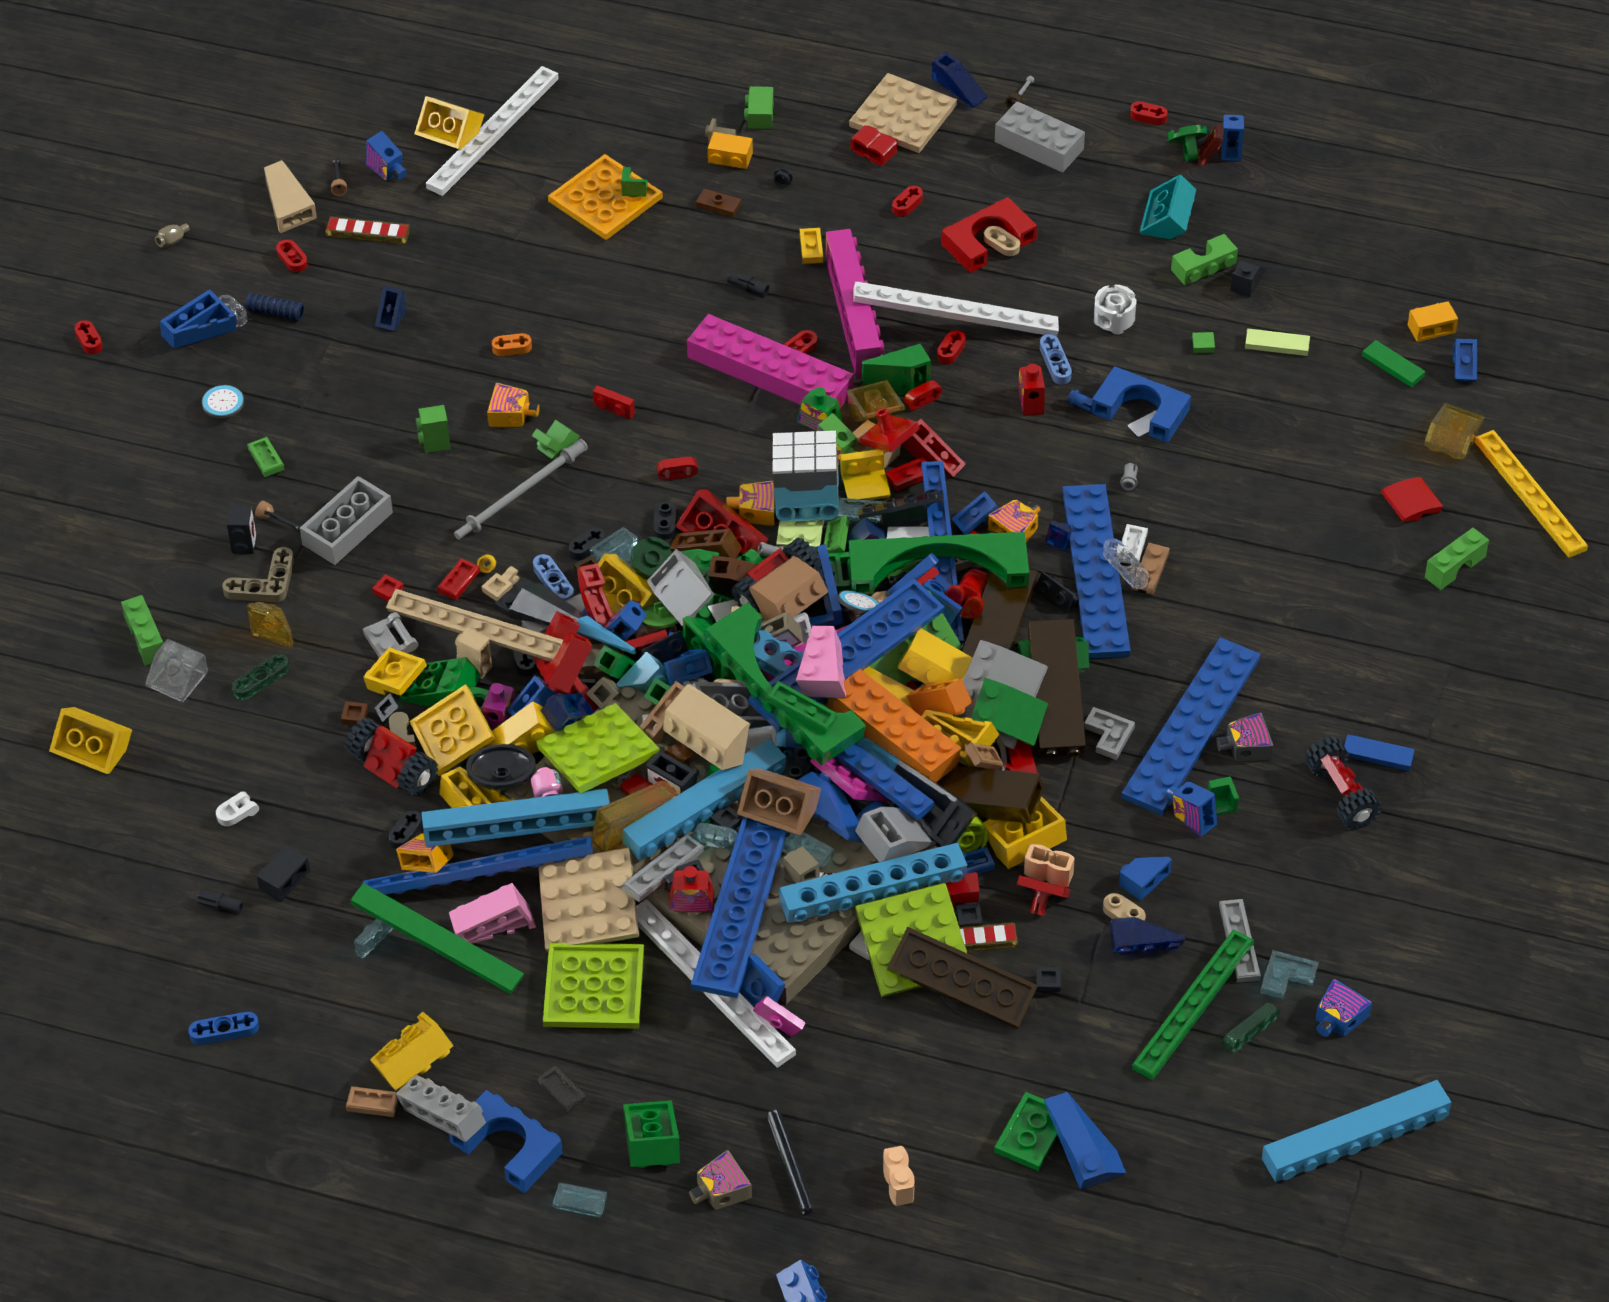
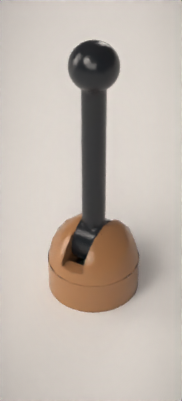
[331,159,347,197]
[255,500,302,533]

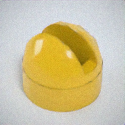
[477,555,496,573]

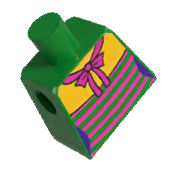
[797,387,842,431]

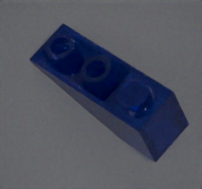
[932,52,987,108]
[1109,917,1185,955]

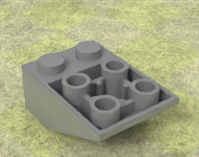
[647,549,714,626]
[855,807,936,862]

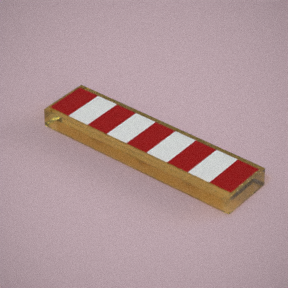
[326,216,410,244]
[959,922,1018,951]

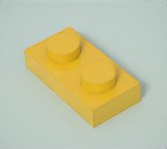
[800,228,823,264]

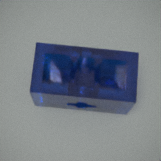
[540,693,595,731]

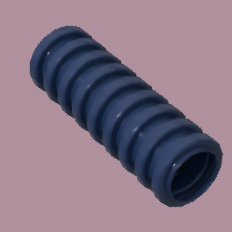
[245,293,304,321]

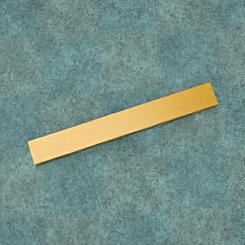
[1475,430,1588,558]

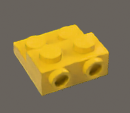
[363,647,427,696]

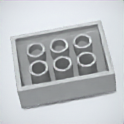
[952,640,1048,750]

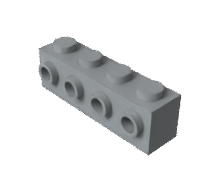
[396,1075,486,1142]

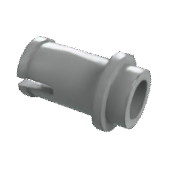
[1120,463,1138,491]
[757,542,783,557]

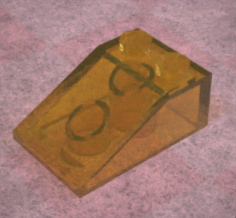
[846,380,905,422]
[1424,403,1485,459]

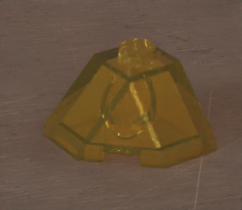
[247,602,293,647]

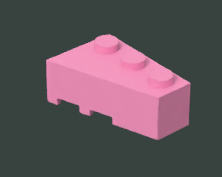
[796,626,846,698]
[449,883,536,944]

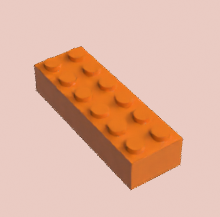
[827,669,961,782]

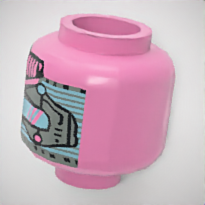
[531,767,563,798]

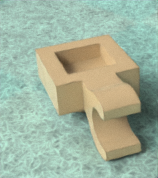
[482,566,520,601]

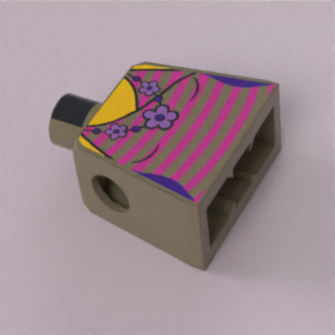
[689,1150,752,1210]

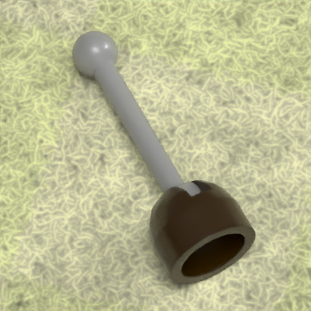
[1005,76,1034,109]

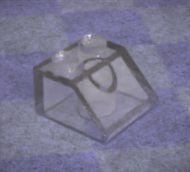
[145,639,208,702]

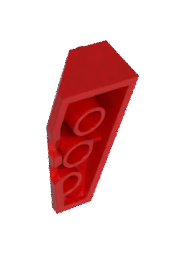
[676,489,769,554]

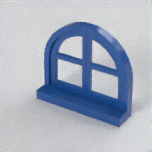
[797,544,844,629]

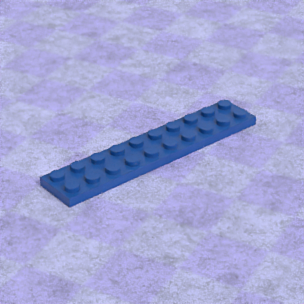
[1062,484,1131,659]
[748,579,945,731]
[1121,637,1261,816]
[691,816,788,999]

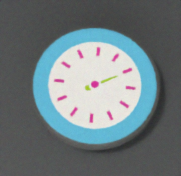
[202,385,244,418]
[838,590,879,617]

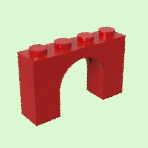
[942,197,1037,273]
[533,611,592,693]

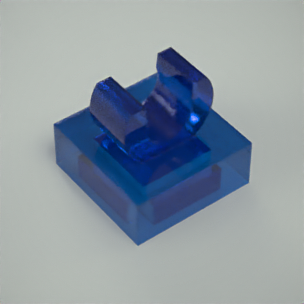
[1045,520,1072,551]

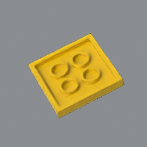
[409,685,495,776]

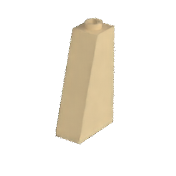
[264,160,317,233]

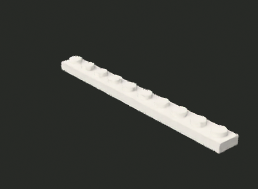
[426,66,558,196]
[853,281,1059,337]
[636,899,796,1068]

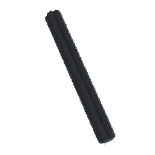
[767,1109,814,1215]

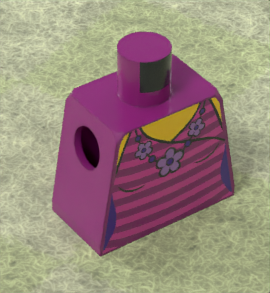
[482,683,516,731]

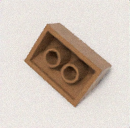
[749,556,828,621]
[737,768,821,835]

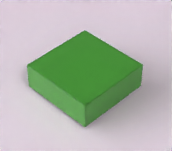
[1192,332,1215,353]

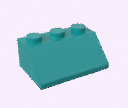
[1140,174,1196,239]

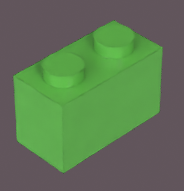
[744,86,774,129]
[416,405,451,453]

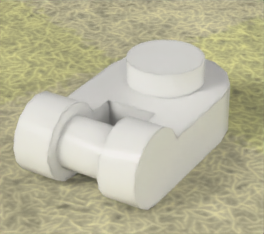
[216,792,259,826]

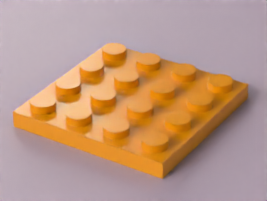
[548,154,663,240]

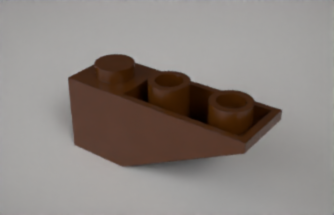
[708,555,757,587]

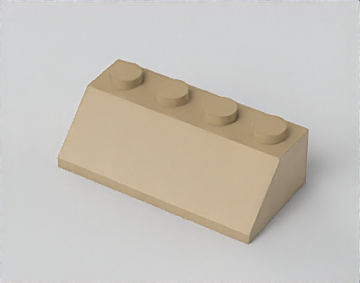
[663,684,750,770]

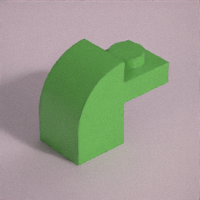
[532,420,580,460]

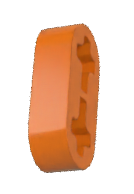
[492,333,532,356]

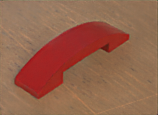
[578,563,629,642]

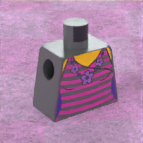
[1216,712,1274,761]

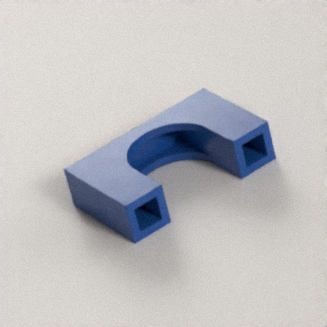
[1091,366,1191,443]
[449,1090,563,1193]

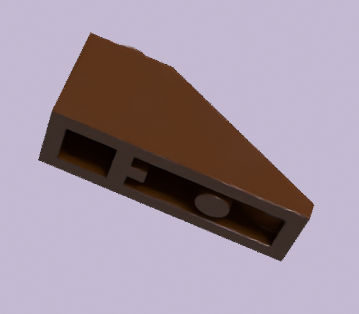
[669,529,742,558]

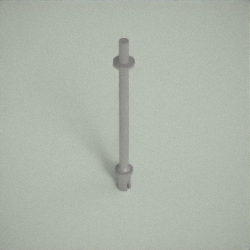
[454,439,588,539]

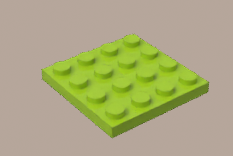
[536,703,659,794]
[855,883,967,997]
[543,943,644,1029]

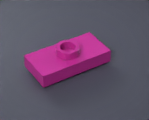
[753,996,805,1037]

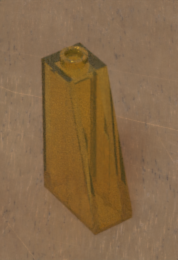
[591,779,678,852]

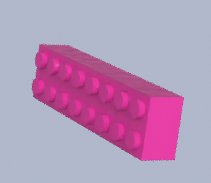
[826,229,884,379]
[687,314,854,409]

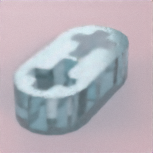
[693,823,738,849]

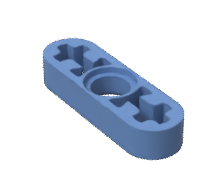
[1040,334,1072,385]
[533,554,574,600]

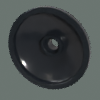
[466,744,536,790]

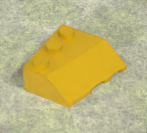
[370,1012,453,1091]

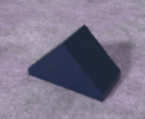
[375,286,406,331]
[846,518,887,552]

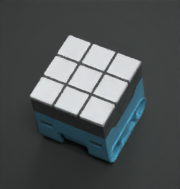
[773,431,839,522]

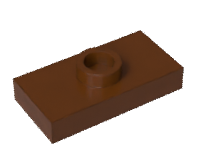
[696,189,741,217]
[665,742,701,765]

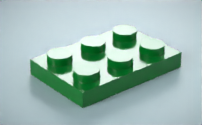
[994,1092,1058,1171]

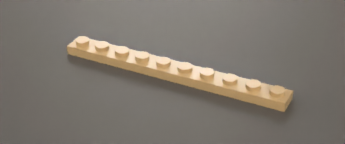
[386,589,563,661]

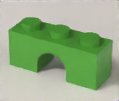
[1171,234,1238,285]
[1425,528,1489,590]
[121,595,166,666]

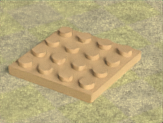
[849,73,957,153]
[539,848,639,953]

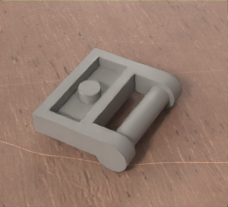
[363,612,418,657]

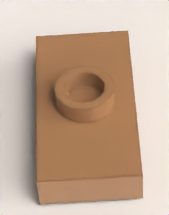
[965,743,1004,770]
[346,1086,399,1117]

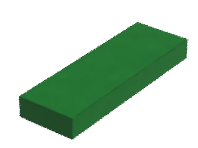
[1362,340,1425,388]
[766,681,838,734]

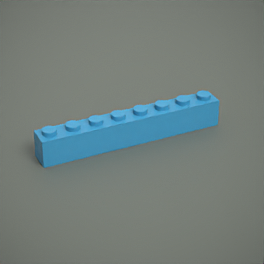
[623,739,786,861]
[422,789,611,847]
[1262,1080,1452,1182]

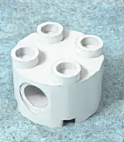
[1094,285,1136,335]

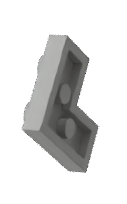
[1084,707,1135,760]

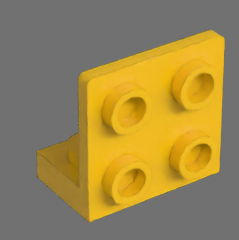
[840,449,890,503]

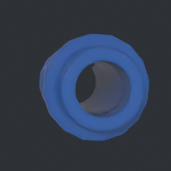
[1067,390,1092,412]

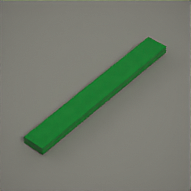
[350,883,524,995]
[1132,929,1254,1080]

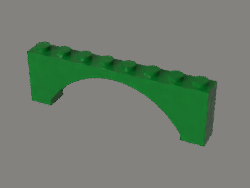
[849,532,1029,595]
[704,602,866,766]

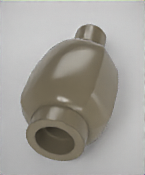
[155,223,190,248]

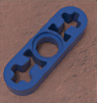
[886,553,939,596]
[189,1012,259,1045]

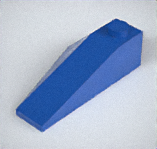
[798,772,864,843]
[1044,1092,1126,1189]

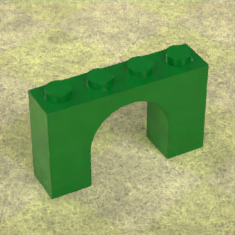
[593,645,672,705]

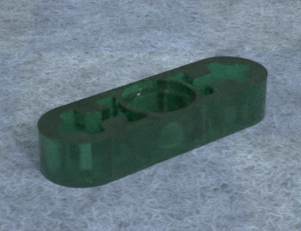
[232,654,289,700]
[1222,1002,1280,1053]

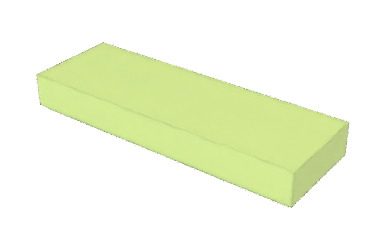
[1245,329,1310,356]

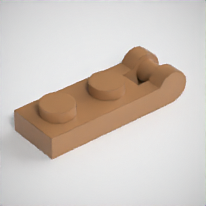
[1131,543,1170,595]
[639,681,685,744]

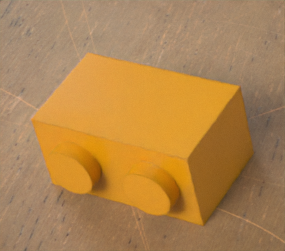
[708,132,753,169]
[1408,301,1458,342]

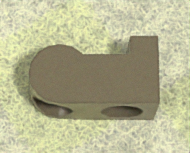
[389,712,416,753]

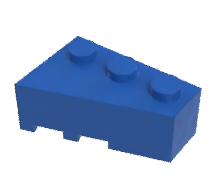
[160,289,236,349]

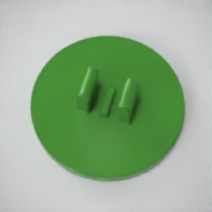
[642,601,679,629]

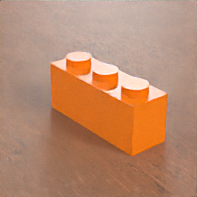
[906,678,973,716]

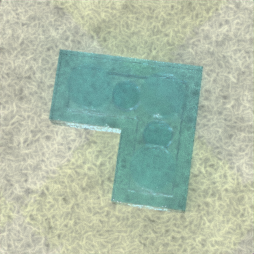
[1260,950,1319,999]

